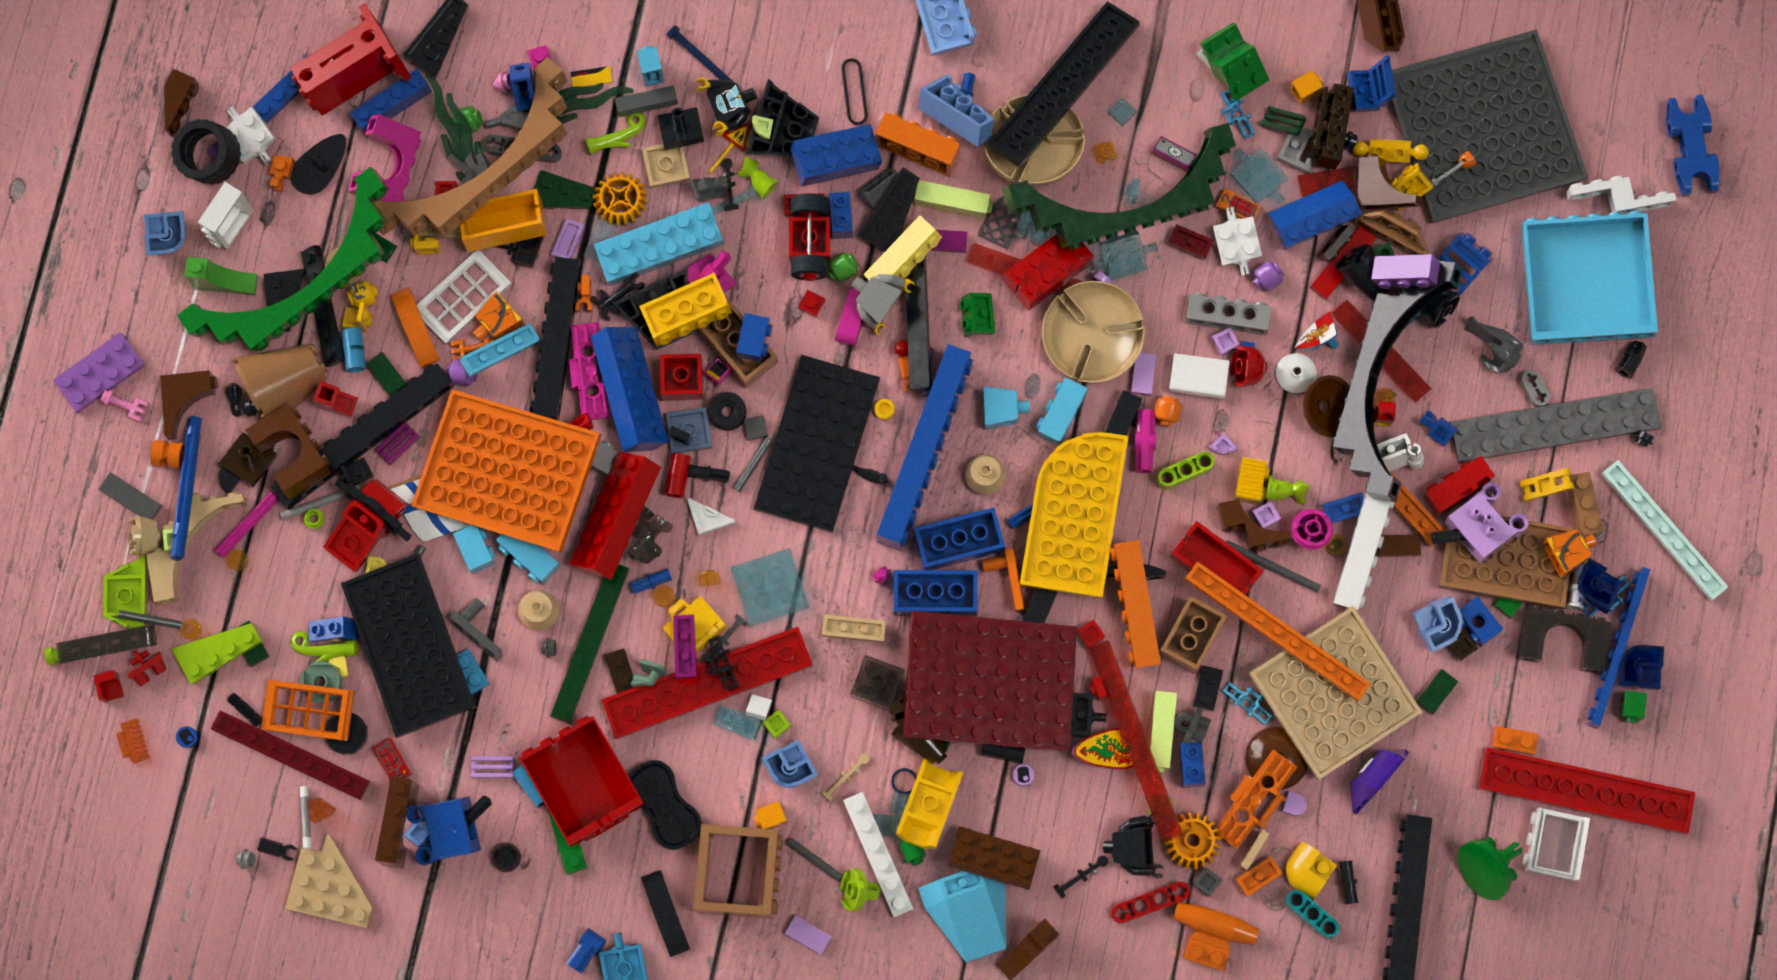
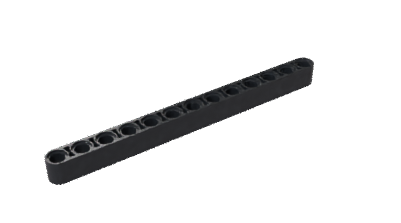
[1022,390,1142,623]

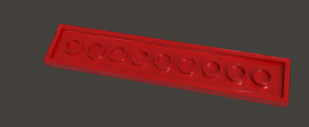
[602,627,813,740]
[1478,747,1696,834]

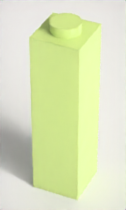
[915,180,993,219]
[1147,691,1177,773]

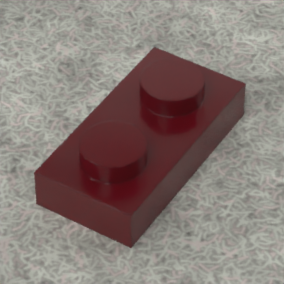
[1168,224,1214,260]

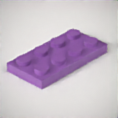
[53,332,145,413]

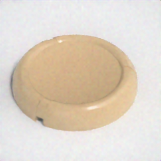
[984,94,1085,187]
[1042,281,1145,383]

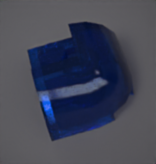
[1577,558,1623,614]
[1619,645,1664,690]

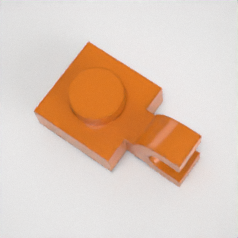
[269,155,295,192]
[575,275,593,312]

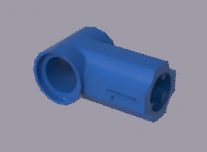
[566,928,606,974]

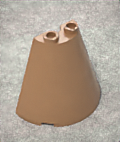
[233,344,328,419]

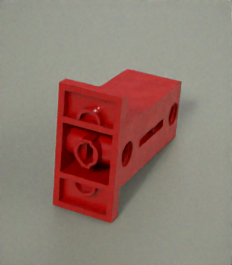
[290,3,412,116]

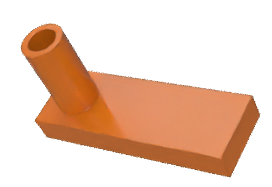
[982,548,1026,613]

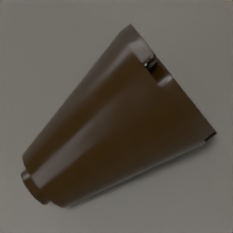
[891,720,948,765]

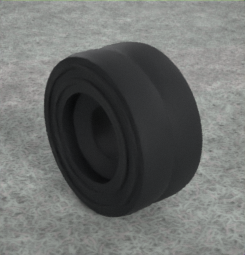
[709,392,747,431]

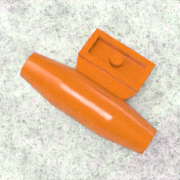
[1173,902,1260,971]

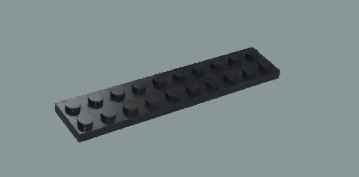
[987,1,1140,168]

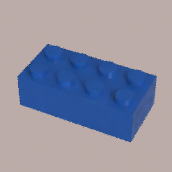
[790,124,882,187]
[914,507,1005,570]
[894,570,978,616]

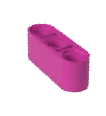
[835,287,863,346]

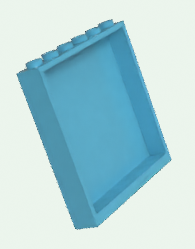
[1521,211,1658,345]

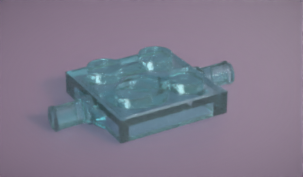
[1230,148,1288,204]
[1089,231,1158,281]

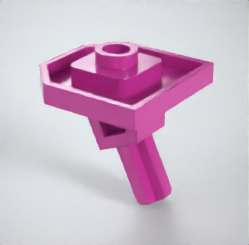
[687,251,736,293]

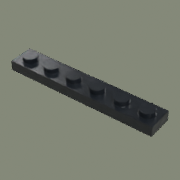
[301,245,345,367]

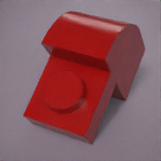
[313,381,358,418]

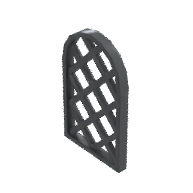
[978,196,1025,250]

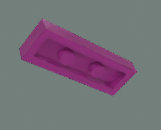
[673,614,697,679]

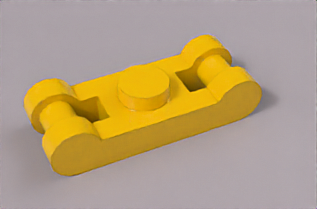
[1519,468,1575,502]

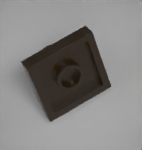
[218,432,277,488]

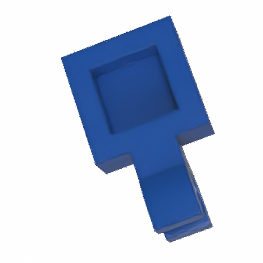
[1419,410,1458,446]

